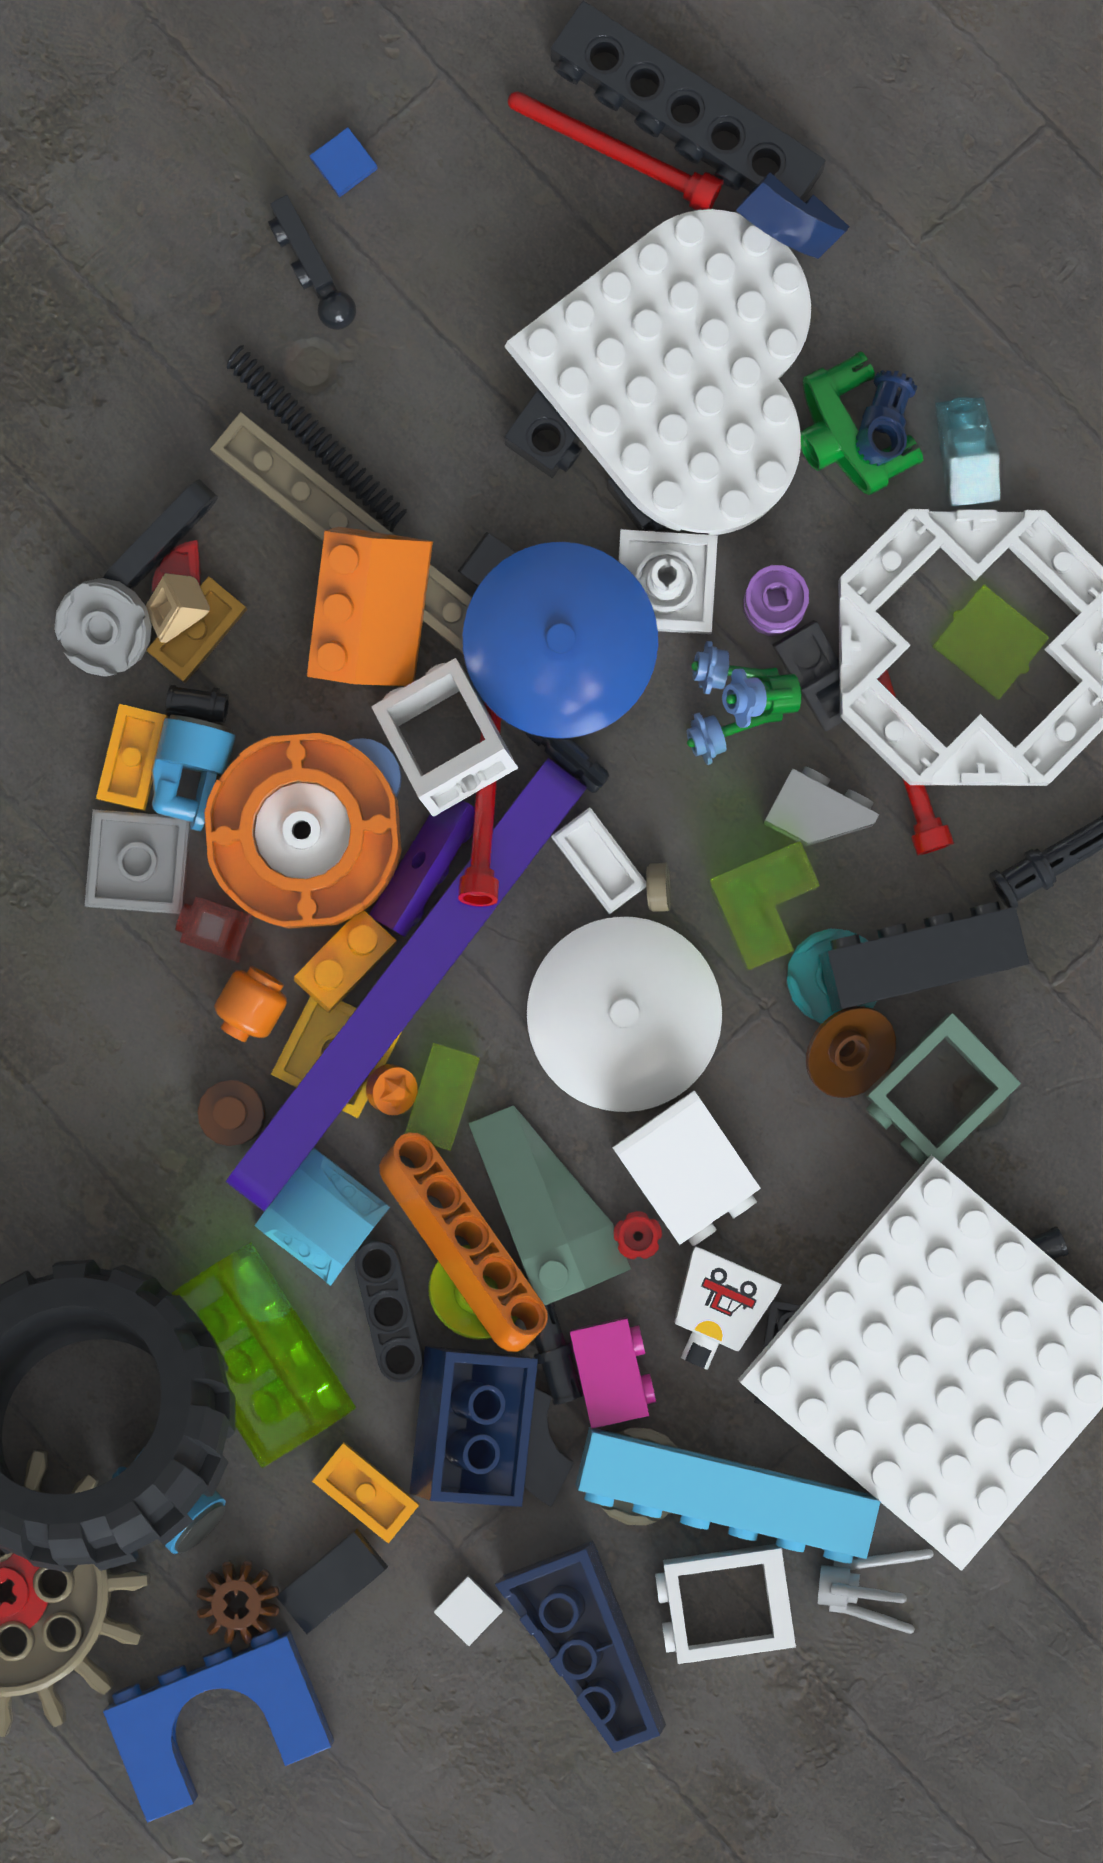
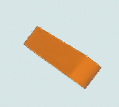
[379,1132,548,1352]

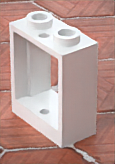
[371,658,518,817]
[655,1544,796,1664]

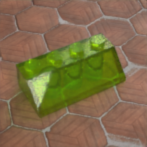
[172,1242,356,1468]

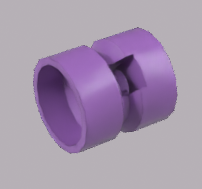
[743,565,809,636]

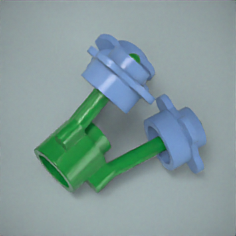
[687,641,801,765]

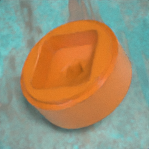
[366,1064,418,1115]

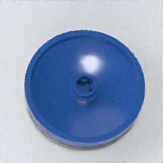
[462,542,658,739]

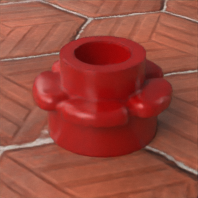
[614,1211,662,1259]

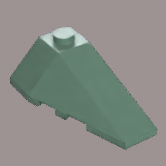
[468,1105,631,1306]

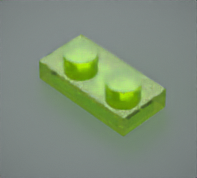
[405,1043,480,1151]

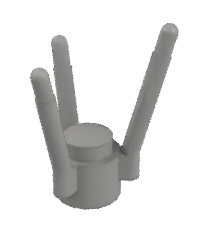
[817,1549,934,1634]

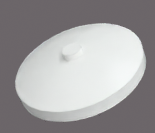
[527,917,722,1112]

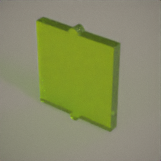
[933,584,1050,700]

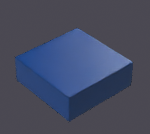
[310,127,378,198]

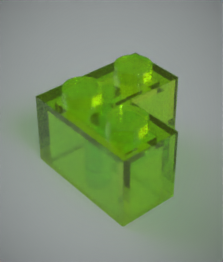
[708,841,820,972]

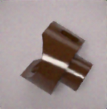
[197,1080,266,1146]

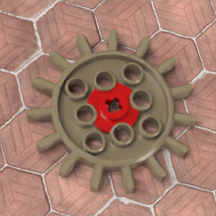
[0,1449,151,1737]

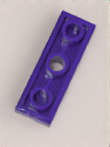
[369,800,475,937]

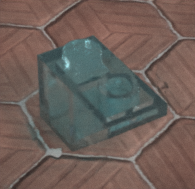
[935,397,1000,506]

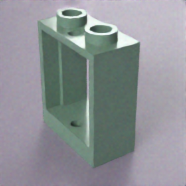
[863,1013,1021,1165]

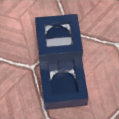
[736,172,849,259]

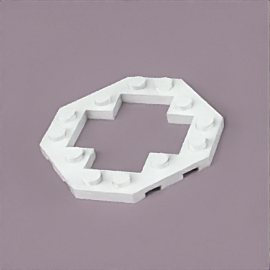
[838,509,1103,786]

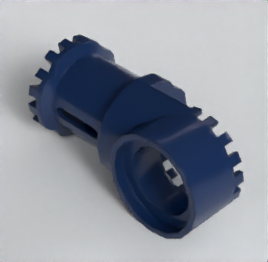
[856,370,917,466]

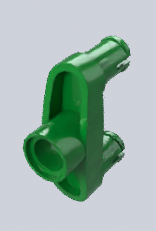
[800,351,924,495]

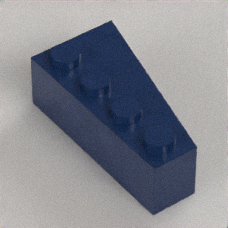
[495,1541,666,1753]

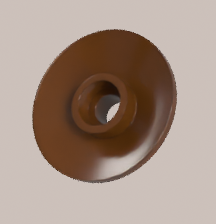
[806,1006,896,1098]

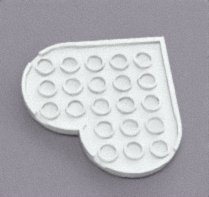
[504,209,811,535]

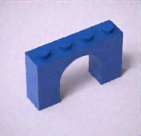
[103,1627,334,1823]

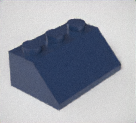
[409,1346,538,1507]

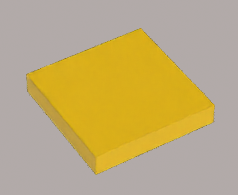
[271,996,402,1119]

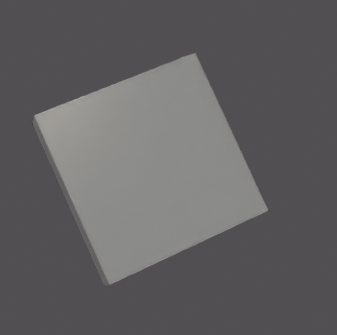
[85,809,190,915]

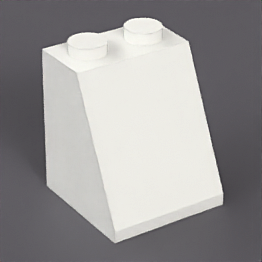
[612,1091,761,1246]

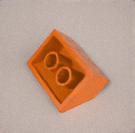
[307,526,433,686]

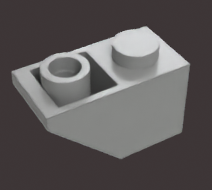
[763,766,879,847]

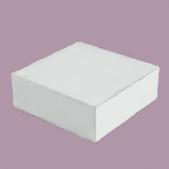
[434,1575,503,1646]

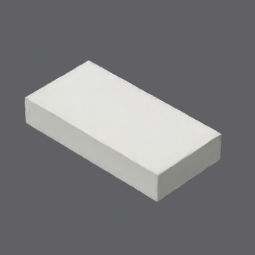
[551,807,646,915]

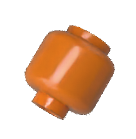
[214,966,287,1042]

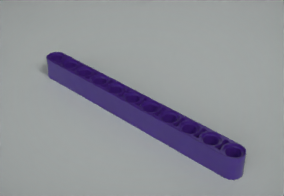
[225,758,587,1212]

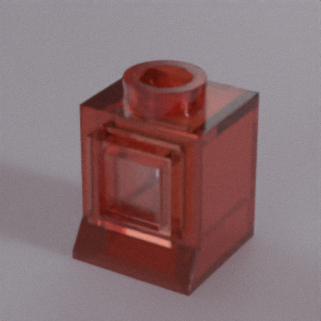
[175,896,255,963]

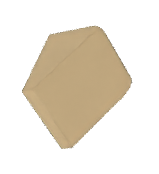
[146,573,210,643]

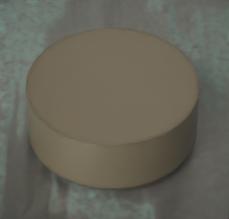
[646,862,671,912]

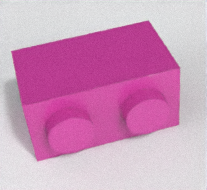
[570,1317,656,1429]

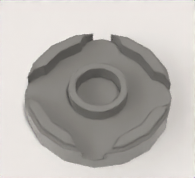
[54,578,152,677]

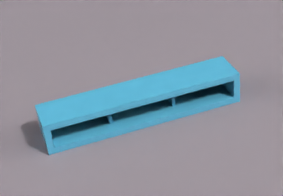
[575,1427,881,1564]

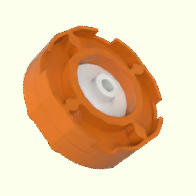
[204,733,402,929]

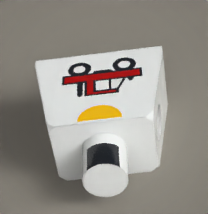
[674,1246,782,1370]

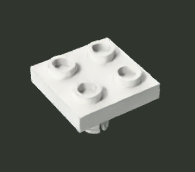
[619,529,718,634]

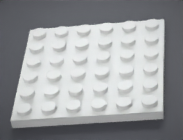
[738,1155,1103,1571]

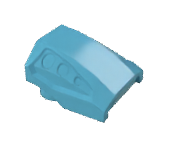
[254,1148,390,1286]

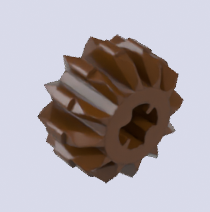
[196,1560,280,1644]

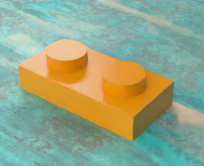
[96,704,168,811]
[294,910,397,1013]
[312,1442,420,1544]

